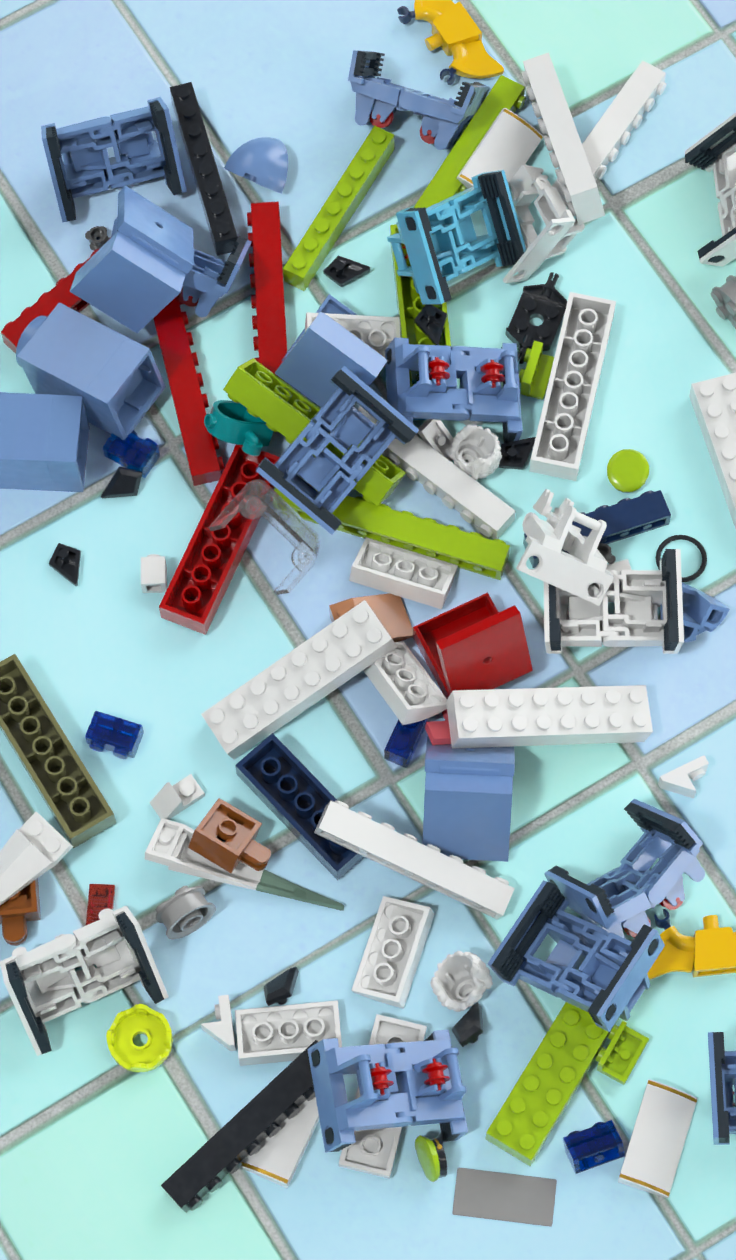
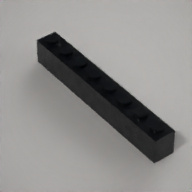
[169,82,238,256]
[161,1040,318,1213]

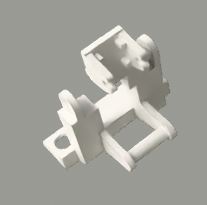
[503,164,585,283]
[516,489,614,606]

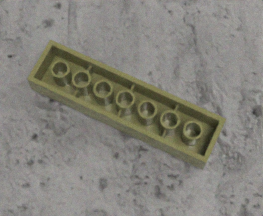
[0,654,117,849]

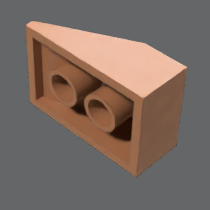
[329,593,413,642]

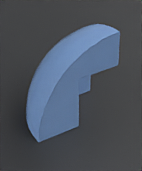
[224,137,288,193]
[660,583,730,642]

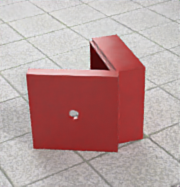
[413,592,533,699]

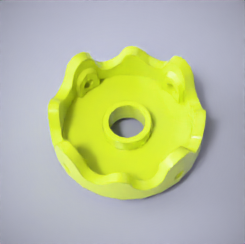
[106,1004,173,1073]

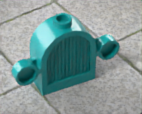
[204,400,273,456]

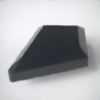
[323,255,370,287]
[414,304,447,345]
[499,437,536,470]
[101,467,142,499]
[49,543,81,586]
[264,967,299,1006]
[452,1002,484,1047]

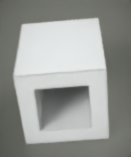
[141,554,167,593]

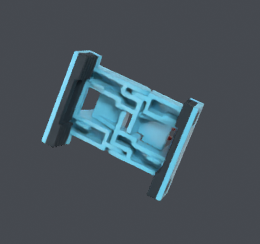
[387,170,526,304]

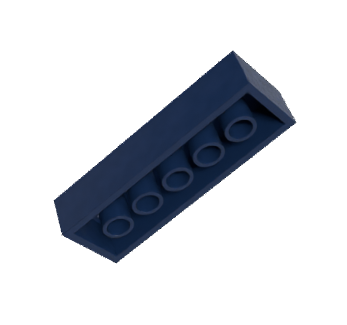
[235,733,364,881]

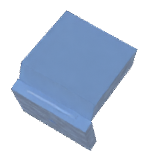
[70,185,194,333]
[275,294,387,408]
[422,736,515,862]

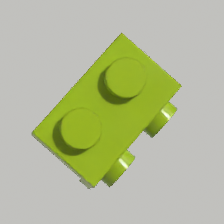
[519,341,554,400]
[595,1020,649,1085]

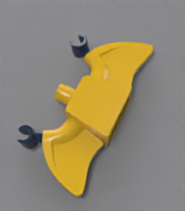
[397,0,504,85]
[647,909,736,980]

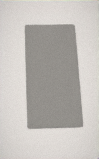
[452,1168,557,1227]

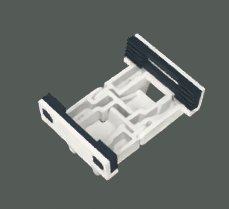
[685,112,736,267]
[543,549,684,654]
[0,906,169,1056]

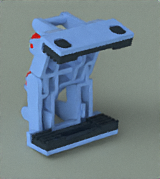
[544,798,705,939]

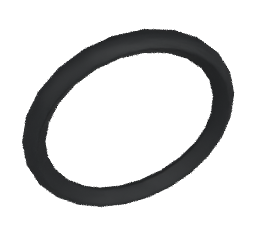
[655,535,707,582]

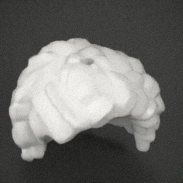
[449,424,502,480]
[430,951,493,1012]

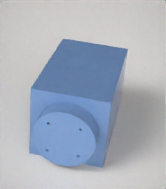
[16,302,166,441]
[0,392,90,492]

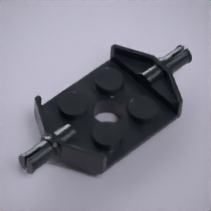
[505,272,567,364]

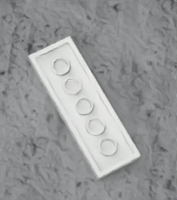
[338,1014,427,1179]

